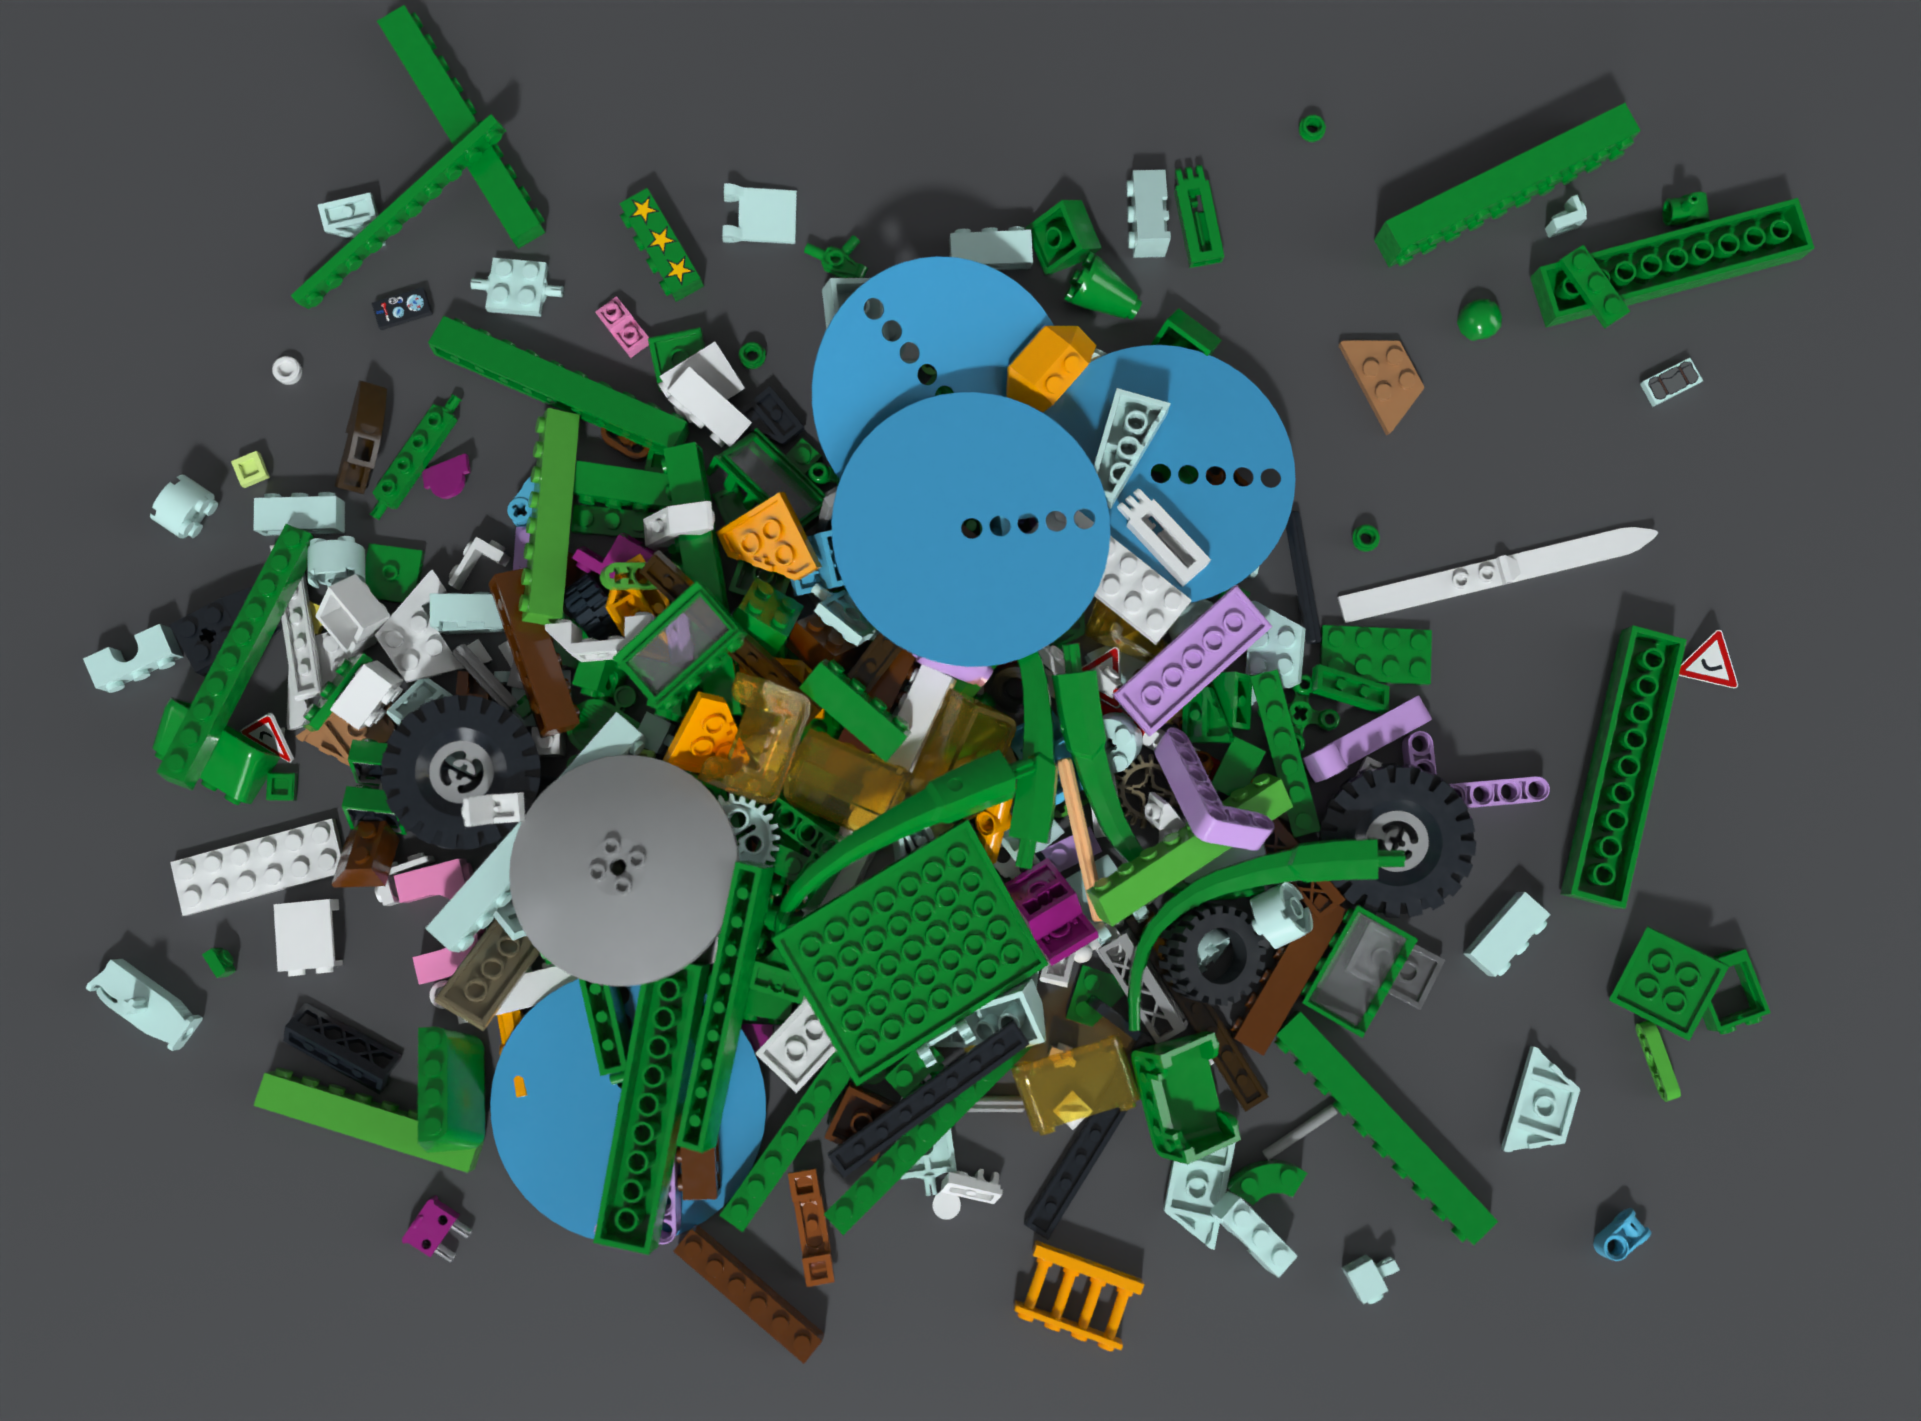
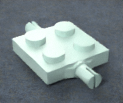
[470,258,564,317]
[811,583,880,646]
[896,1129,957,1196]

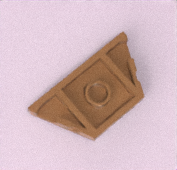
[1338,341,1425,436]
[296,701,397,766]

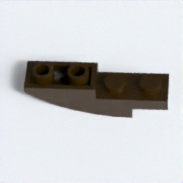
[335,380,387,494]

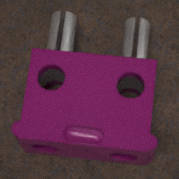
[402,1195,472,1262]

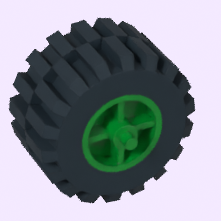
[563,573,621,641]

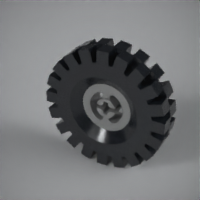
[381,695,541,850]
[1319,763,1477,918]

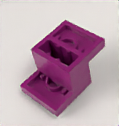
[572,532,670,579]
[1004,858,1099,966]

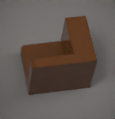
[456,671,495,702]

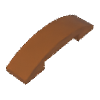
[788,1168,835,1287]

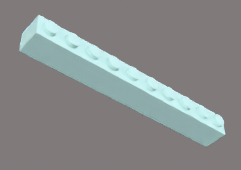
[425,712,648,953]

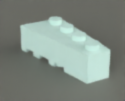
[1094,388,1171,509]

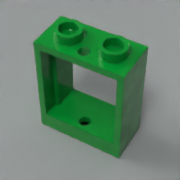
[749,946,806,1005]
[1703,948,1771,1034]

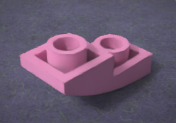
[595,296,649,358]

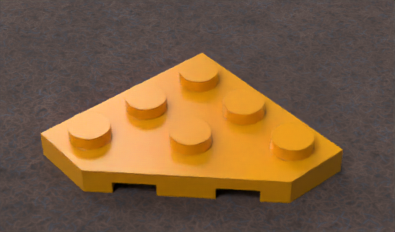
[716,492,822,580]
[663,691,751,781]

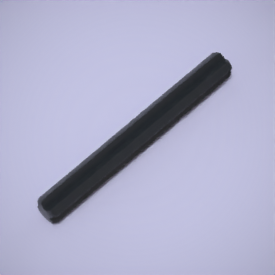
[1286,511,1322,644]

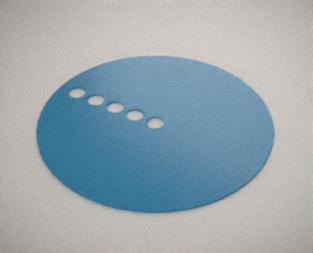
[812,256,1054,480]
[1034,345,1296,603]
[832,392,1110,667]
[490,979,766,1239]

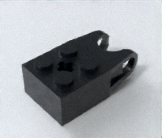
[170,587,283,677]

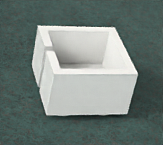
[315,574,390,658]
[330,660,404,730]

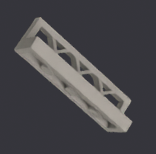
[1098,927,1189,1043]

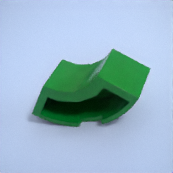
[1227,1159,1308,1206]

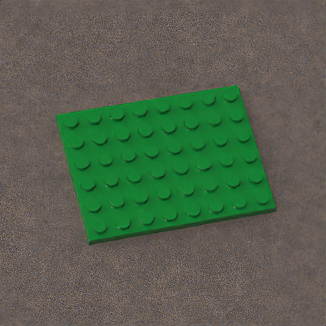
[770,819,1049,1086]

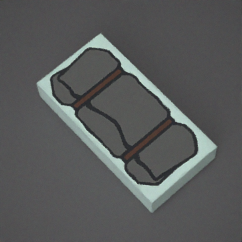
[1640,358,1703,407]

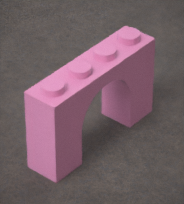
[394,859,487,985]

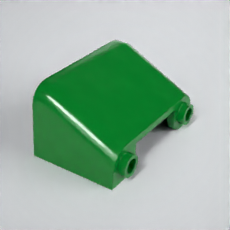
[1131,1031,1241,1165]

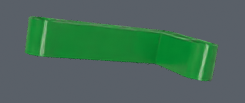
[733,776,844,910]

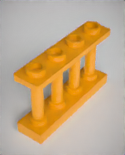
[1013,1240,1144,1352]

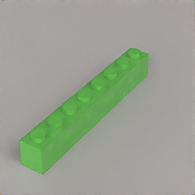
[519,408,580,625]
[1086,773,1293,926]
[253,1068,486,1173]

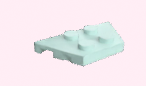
[1245,601,1306,706]
[1501,1046,1580,1152]
[1163,1142,1236,1250]

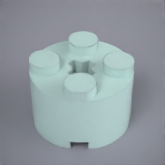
[150,475,218,538]
[307,536,366,589]
[1102,712,1143,773]
[1250,882,1313,949]

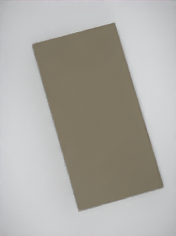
[435,919,540,1031]

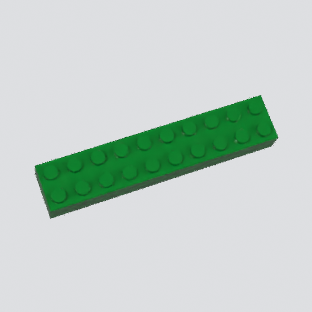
[1374,103,1641,267]
[1530,198,1815,328]
[1560,625,1687,909]
[593,961,710,1255]

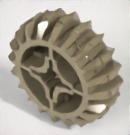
[1114,754,1181,829]

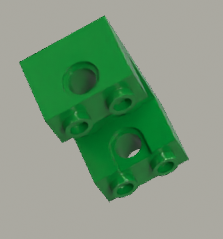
[572,656,702,723]

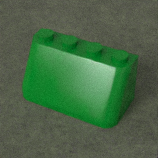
[152,697,281,805]
[418,1027,485,1153]

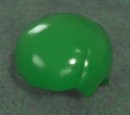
[1457,299,1502,341]

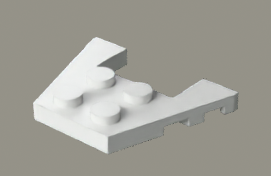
[375,570,492,683]
[287,632,363,731]

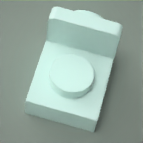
[1545,195,1587,238]

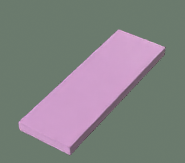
[1112,585,1272,737]

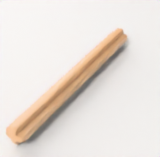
[1057,757,1102,922]

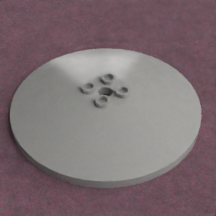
[509,755,739,986]

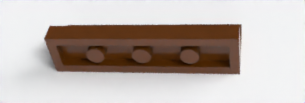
[1264,816,1346,921]

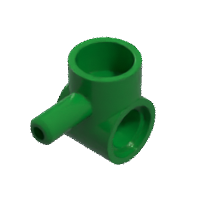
[1662,192,1710,228]

